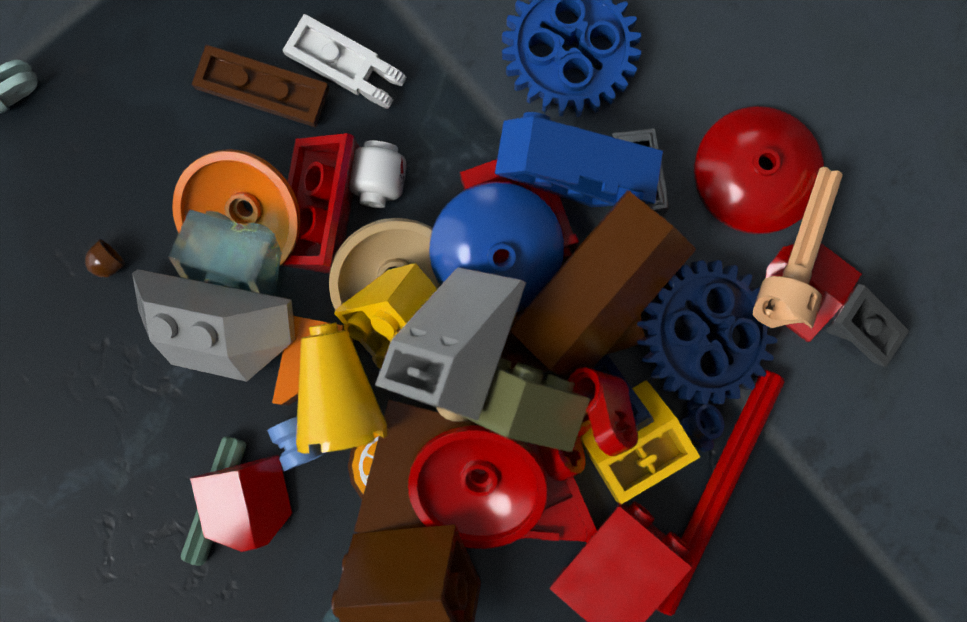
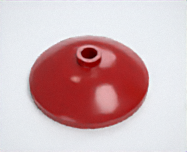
[694,106,824,234]
[408,426,547,549]

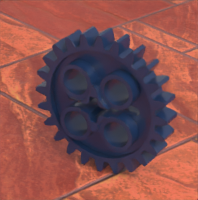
[637,260,778,404]

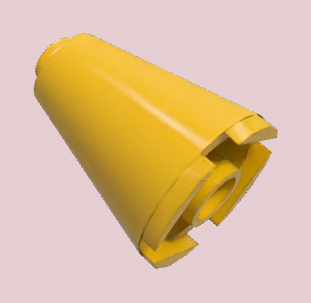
[296,322,388,453]

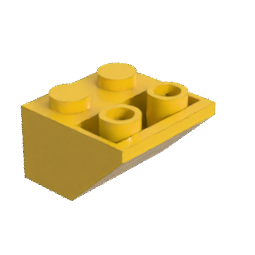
[334,263,437,369]
[581,380,700,504]

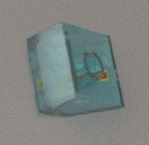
[169,209,282,296]

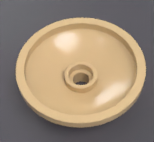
[329,218,440,311]

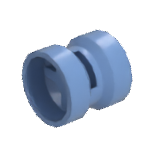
[267,416,326,471]

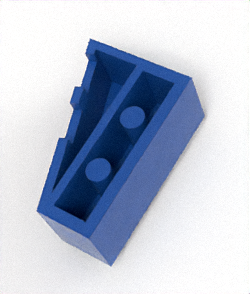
[495,112,663,207]

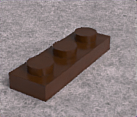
[192,45,330,128]

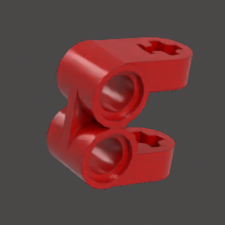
[539,367,638,481]

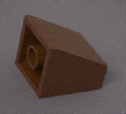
[332,525,481,622]

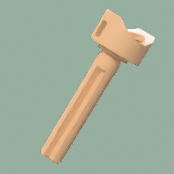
[753,167,843,328]

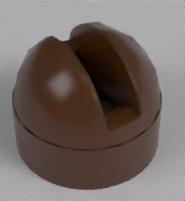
[85,239,125,277]

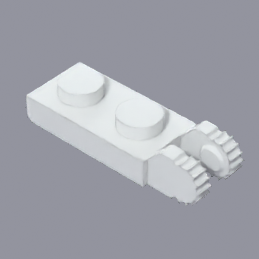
[282,14,407,109]

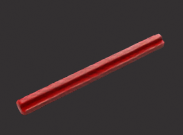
[656,370,785,616]

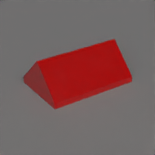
[280,133,359,274]

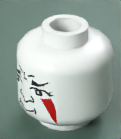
[349,140,407,208]

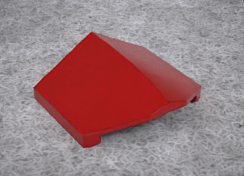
[765,243,861,343]
[190,455,292,552]

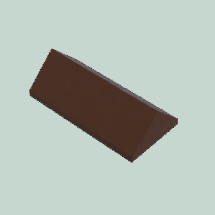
[509,190,696,380]

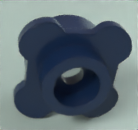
[679,399,724,452]

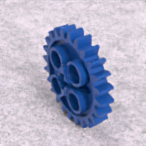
[502,0,641,117]

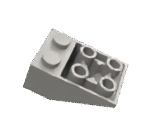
[375,267,526,421]

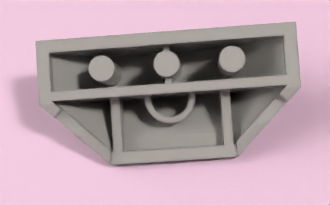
[132,269,295,382]

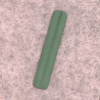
[181,436,246,566]

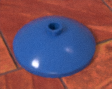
[429,182,564,312]

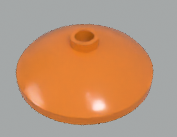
[172,149,301,279]

